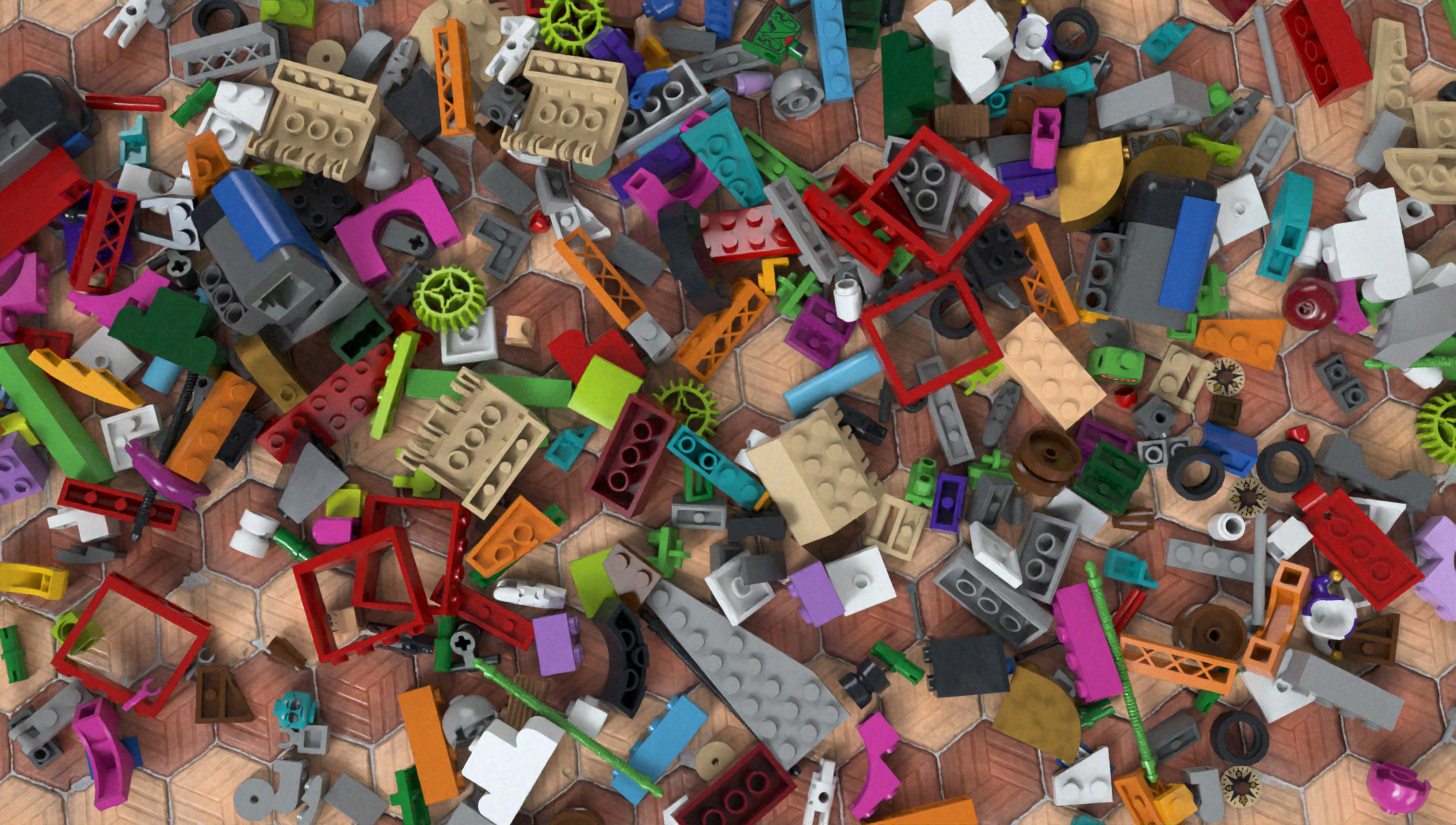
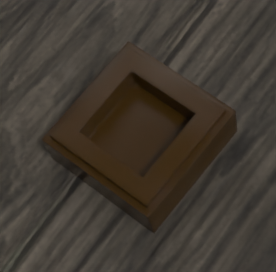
[1208,394,1243,427]

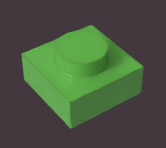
[1207,82,1234,120]

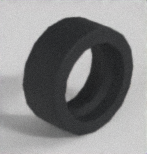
[192,0,248,38]
[1049,7,1099,62]
[1058,96,1089,148]
[930,286,983,340]
[1256,441,1316,493]
[1166,446,1225,501]
[1210,710,1269,766]

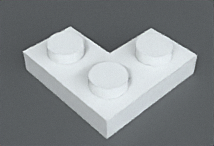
[100,404,164,473]

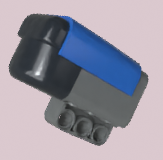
[0,70,102,192]
[191,167,333,336]
[1076,171,1221,331]

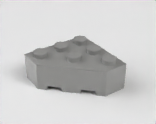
[1095,71,1212,134]
[881,135,969,238]

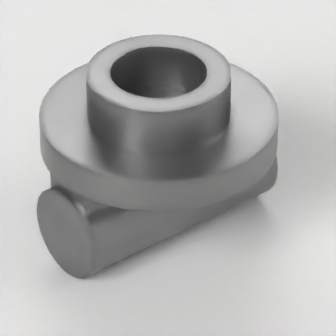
[1002,497,1029,526]

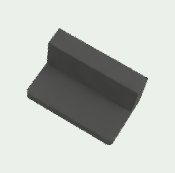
[606,232,666,289]

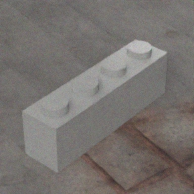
[1282,650,1405,732]

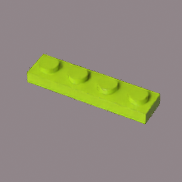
[369,331,421,440]

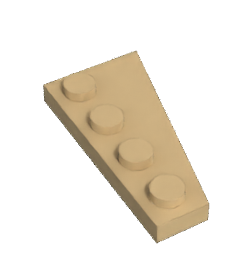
[1363,18,1416,132]

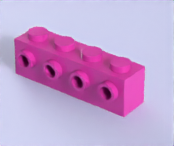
[1047,582,1125,704]

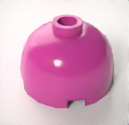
[1366,761,1432,815]

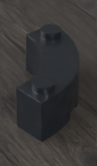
[658,200,732,316]
[591,597,649,720]

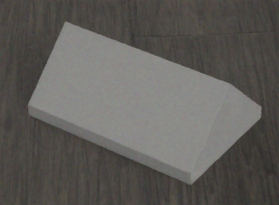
[1016,511,1081,605]

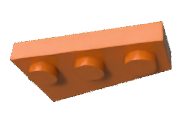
[185,129,232,203]
[1191,319,1287,371]
[465,495,563,578]

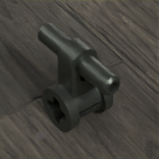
[147,248,201,291]
[878,376,928,424]
[447,621,502,674]

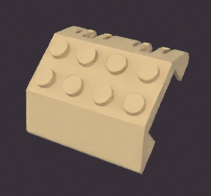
[407,0,542,116]
[500,50,629,166]
[245,58,380,183]
[397,367,550,520]
[745,397,886,546]

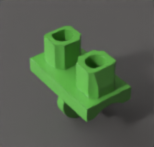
[1195,264,1229,317]
[774,271,823,319]
[966,449,1018,490]
[904,457,939,507]
[646,527,691,578]

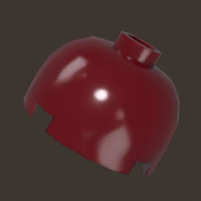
[1281,276,1342,332]

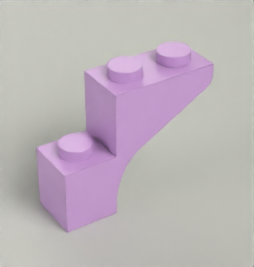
[1409,516,1456,622]

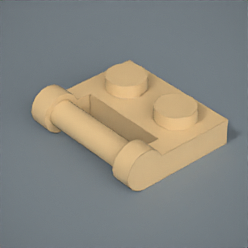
[1145,344,1215,414]
[863,493,929,562]

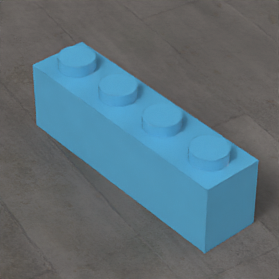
[810,0,853,105]
[610,692,709,806]

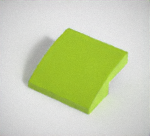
[567,355,644,430]
[569,546,620,618]

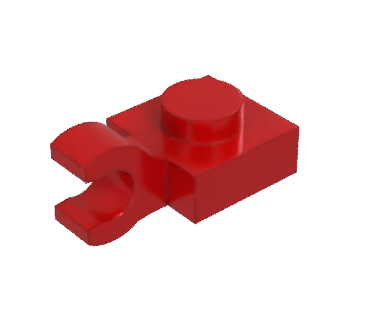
[388,305,434,352]

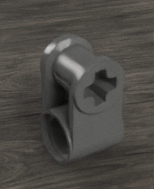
[379,219,436,260]

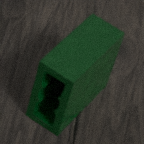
[326,296,394,367]

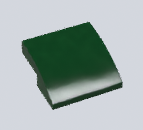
[841,0,882,50]
[1071,438,1149,517]

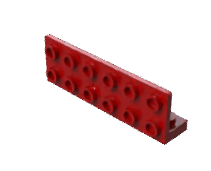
[0,146,94,262]
[256,335,419,465]

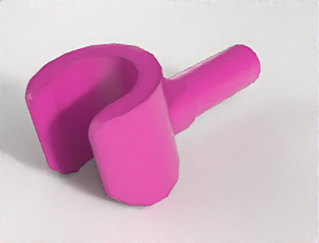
[122,678,161,711]

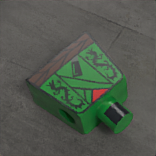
[742,0,809,65]

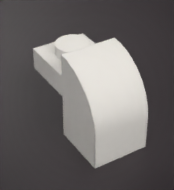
[47,508,121,543]

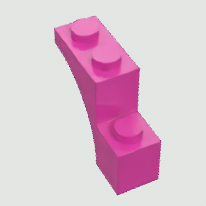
[0,252,51,344]
[1322,256,1370,335]
[67,268,180,328]
[72,697,135,812]
[848,708,901,820]

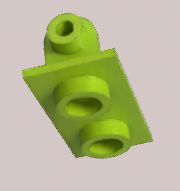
[1184,130,1243,168]
[250,163,307,190]

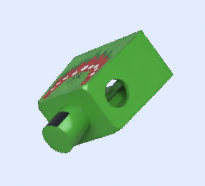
[1086,346,1145,386]

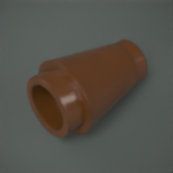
[1112,505,1154,533]
[262,635,307,673]

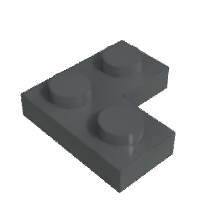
[471,211,533,284]

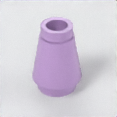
[733,70,774,97]

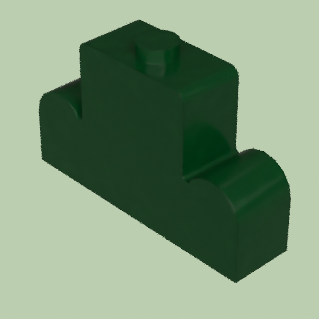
[881,30,952,141]
[107,286,228,381]

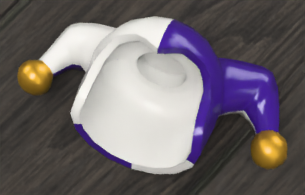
[1013,0,1063,72]
[1302,570,1357,662]

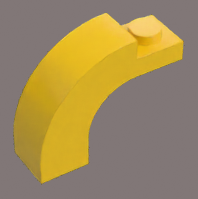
[0,561,69,600]

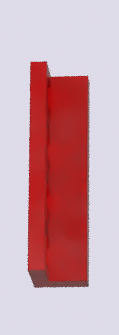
[68,179,138,295]

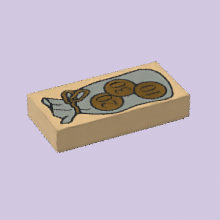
[1124,126,1182,159]

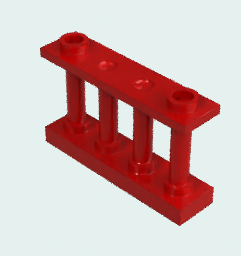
[802,164,925,276]

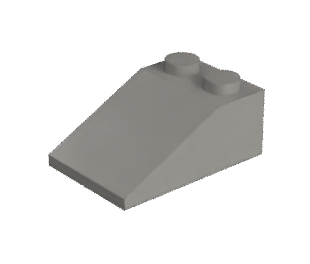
[280,249,368,343]
[1373,283,1456,370]

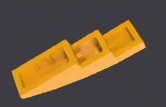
[28,348,147,410]

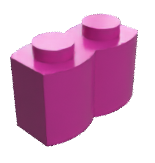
[1029,107,1061,169]
[313,517,363,545]

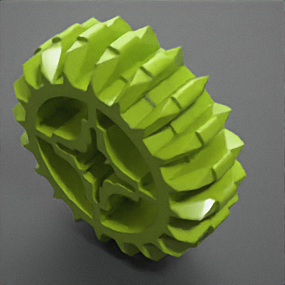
[538,0,612,58]
[413,263,487,335]
[651,378,720,442]
[1413,392,1456,465]

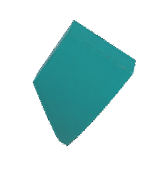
[1140,22,1196,65]
[118,115,150,170]
[544,425,596,473]
[1102,549,1159,589]

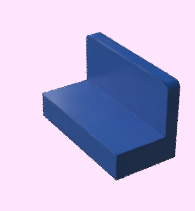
[1197,421,1258,479]

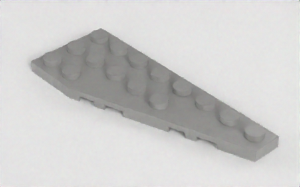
[645,579,851,771]

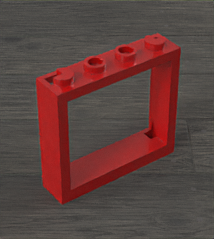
[858,125,1011,275]
[857,269,1004,408]
[351,495,471,616]
[292,526,434,667]
[50,571,215,719]

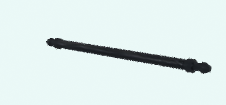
[130,329,214,542]
[638,608,801,777]

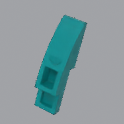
[983,61,1096,120]
[1255,171,1313,283]
[665,424,766,512]

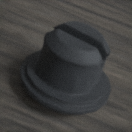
[1437,81,1456,102]

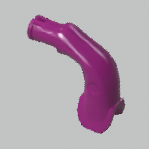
[124,438,212,512]

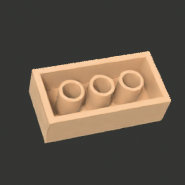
[998,312,1107,432]

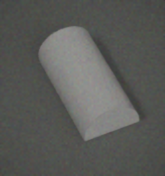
[613,59,712,160]
[932,545,1053,651]

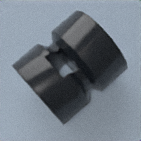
[838,656,891,710]

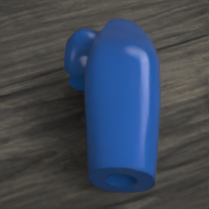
[629,68,670,110]

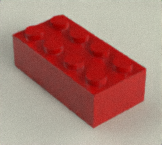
[1280,0,1374,108]

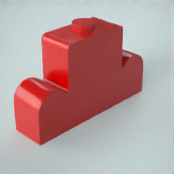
[546,329,648,431]

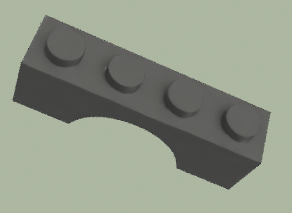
[1314,433,1438,514]

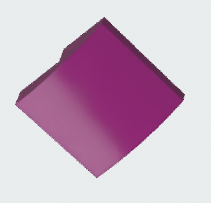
[783,292,857,370]
[1073,416,1134,477]

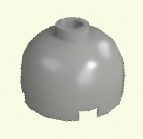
[770,68,825,121]
[364,135,409,191]
[833,252,884,305]
[442,695,500,749]

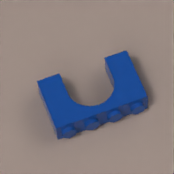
[704,0,742,42]

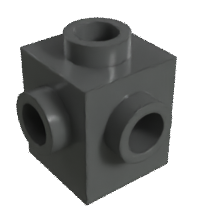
[478,79,525,127]
[1128,395,1178,440]

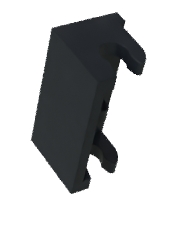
[214,408,265,470]

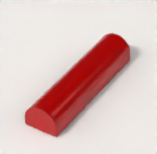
[57,477,183,532]

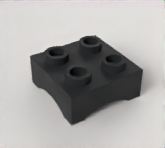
[383,68,455,147]
[285,170,364,244]
[962,222,1033,290]
[727,511,785,543]

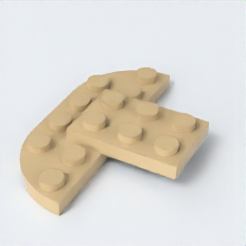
[1383,101,1456,204]

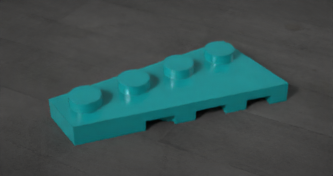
[679,107,768,208]

